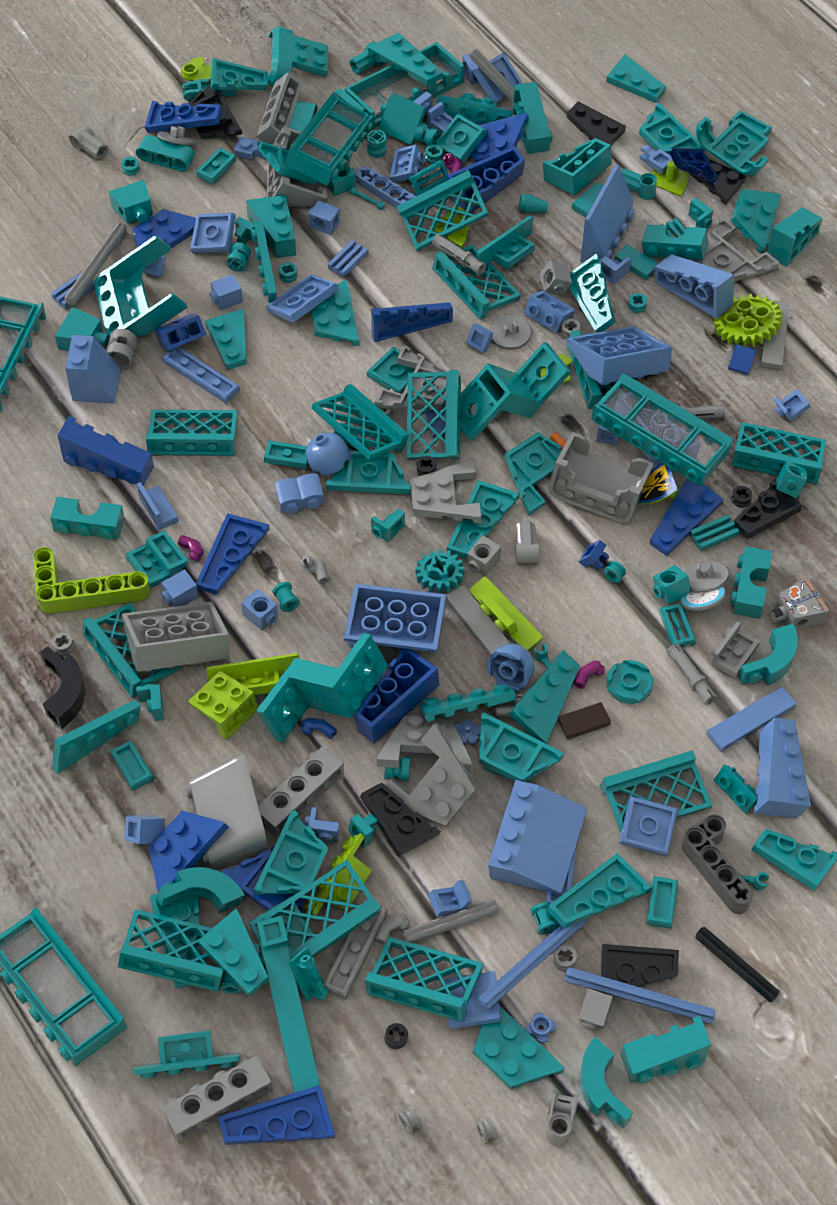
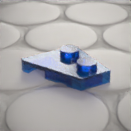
[669,148,718,183]

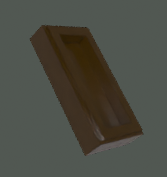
[558,702,611,740]

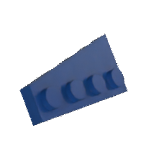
[144,101,222,133]
[371,302,453,342]
[650,478,724,557]
[196,513,270,595]
[218,1085,335,1145]

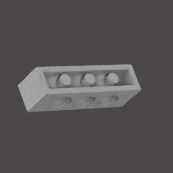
[256,72,303,144]
[258,746,344,838]
[162,1055,273,1143]

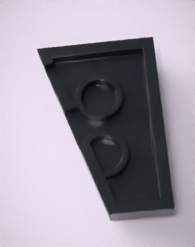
[567,101,626,146]
[684,152,746,205]
[734,479,802,539]
[360,782,441,857]
[600,944,679,994]

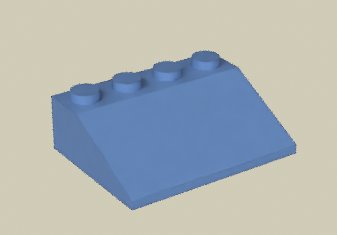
[580,165,635,263]
[566,326,672,385]
[344,583,446,652]
[488,780,587,896]

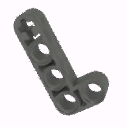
[682,814,753,914]

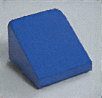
[728,345,756,375]

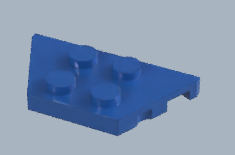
[471,113,529,162]
[132,209,196,248]
[149,811,229,893]
[221,849,305,913]

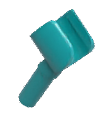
[534,644,550,668]
[740,872,769,891]

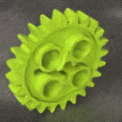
[714,294,782,347]

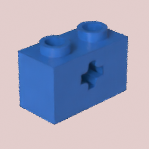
[154,313,206,351]

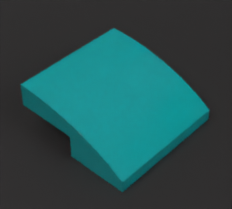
[126,530,188,589]

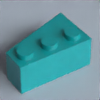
[512,81,553,154]
[543,138,612,195]
[246,195,296,258]
[767,207,823,267]
[621,1016,711,1084]

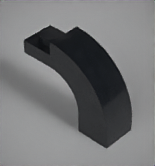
[41,646,85,729]

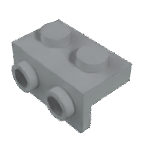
[711,621,760,678]

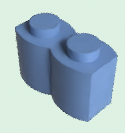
[275,473,324,514]

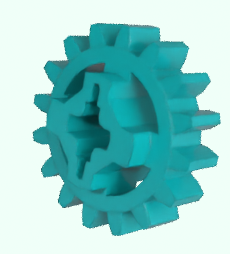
[415,549,464,594]

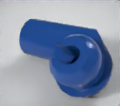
[301,718,337,739]

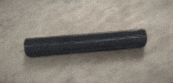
[695,927,780,1002]

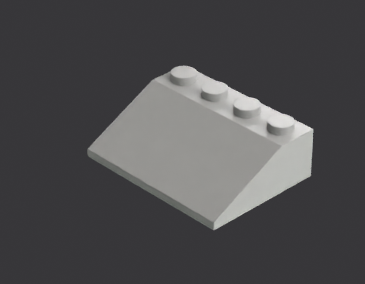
[122,601,229,672]

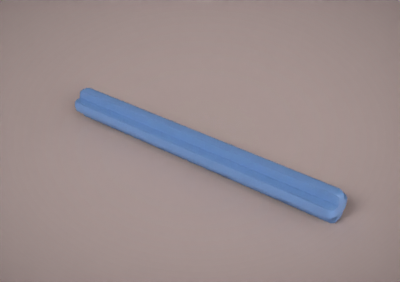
[478,919,588,1009]
[565,967,715,1024]

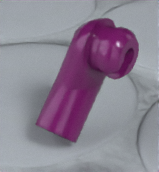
[443,153,462,173]
[178,535,204,561]
[574,660,605,689]

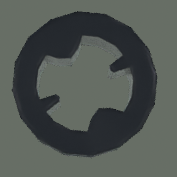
[417,456,436,476]
[732,486,752,508]
[384,1023,408,1050]

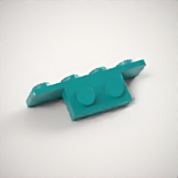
[437,93,513,124]
[476,216,535,269]
[133,1030,240,1078]

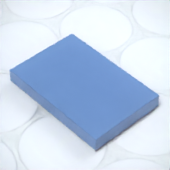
[266,274,339,323]

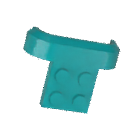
[268,26,328,87]
[696,116,770,176]

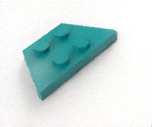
[639,103,705,156]
[258,141,329,185]
[731,189,781,253]
[311,280,359,346]
[326,451,411,494]
[479,712,564,782]
[253,809,328,895]
[473,1007,565,1090]

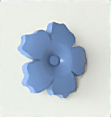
[455,718,481,745]

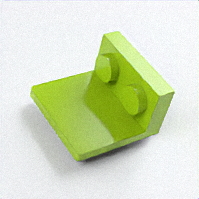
[188,671,259,740]

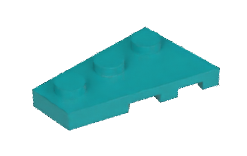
[606,54,666,103]
[211,58,268,90]
[205,308,247,370]
[751,829,837,891]
[198,908,269,997]

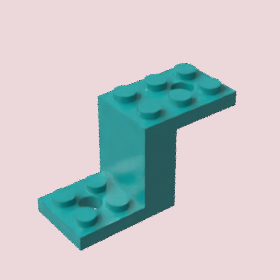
[461,342,572,441]
[257,633,388,743]

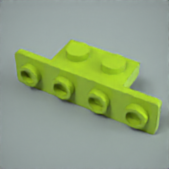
[469,577,543,651]
[206,653,300,695]
[303,833,372,919]

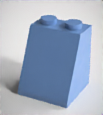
[65,335,121,404]

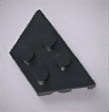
[189,79,243,139]

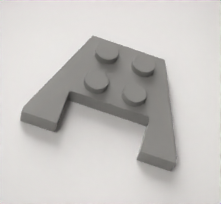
[693,217,780,282]
[374,345,449,410]
[410,459,482,523]
[377,716,472,772]
[385,723,477,826]

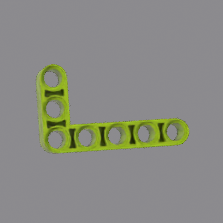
[33,547,151,614]

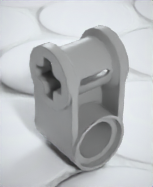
[546,1090,579,1146]

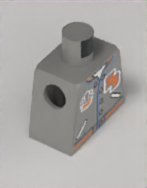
[769,577,829,629]

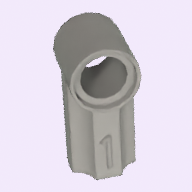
[69,125,109,160]
[515,520,539,563]

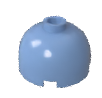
[306,433,351,475]
[486,643,535,691]

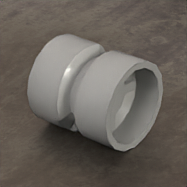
[106,329,137,369]

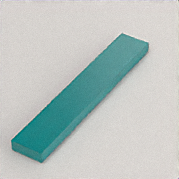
[260,941,320,1093]

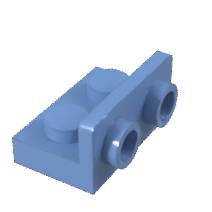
[389,145,425,183]
[524,290,575,333]

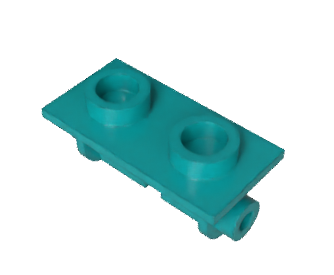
[714,764,758,814]
[288,947,328,1002]

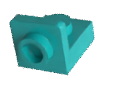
[688,198,713,229]
[371,508,405,542]
[136,684,164,721]

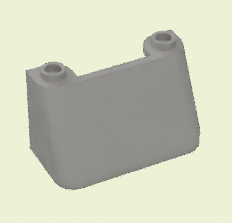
[267,126,328,207]
[549,432,654,523]
[185,754,268,870]

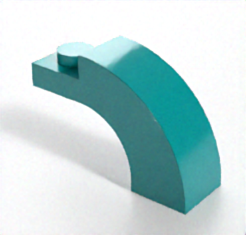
[738,624,798,686]
[157,867,245,914]
[579,1036,633,1128]

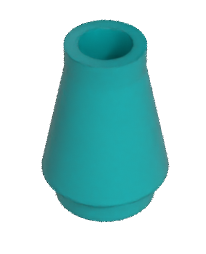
[518,193,548,213]

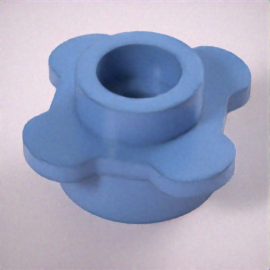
[526,1012,556,1043]

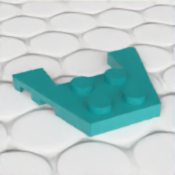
[504,432,562,515]

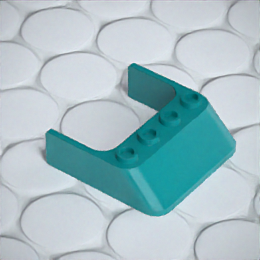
[94,235,187,337]

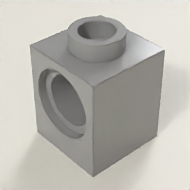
[539,260,572,296]
[466,536,501,577]
[578,988,613,1030]

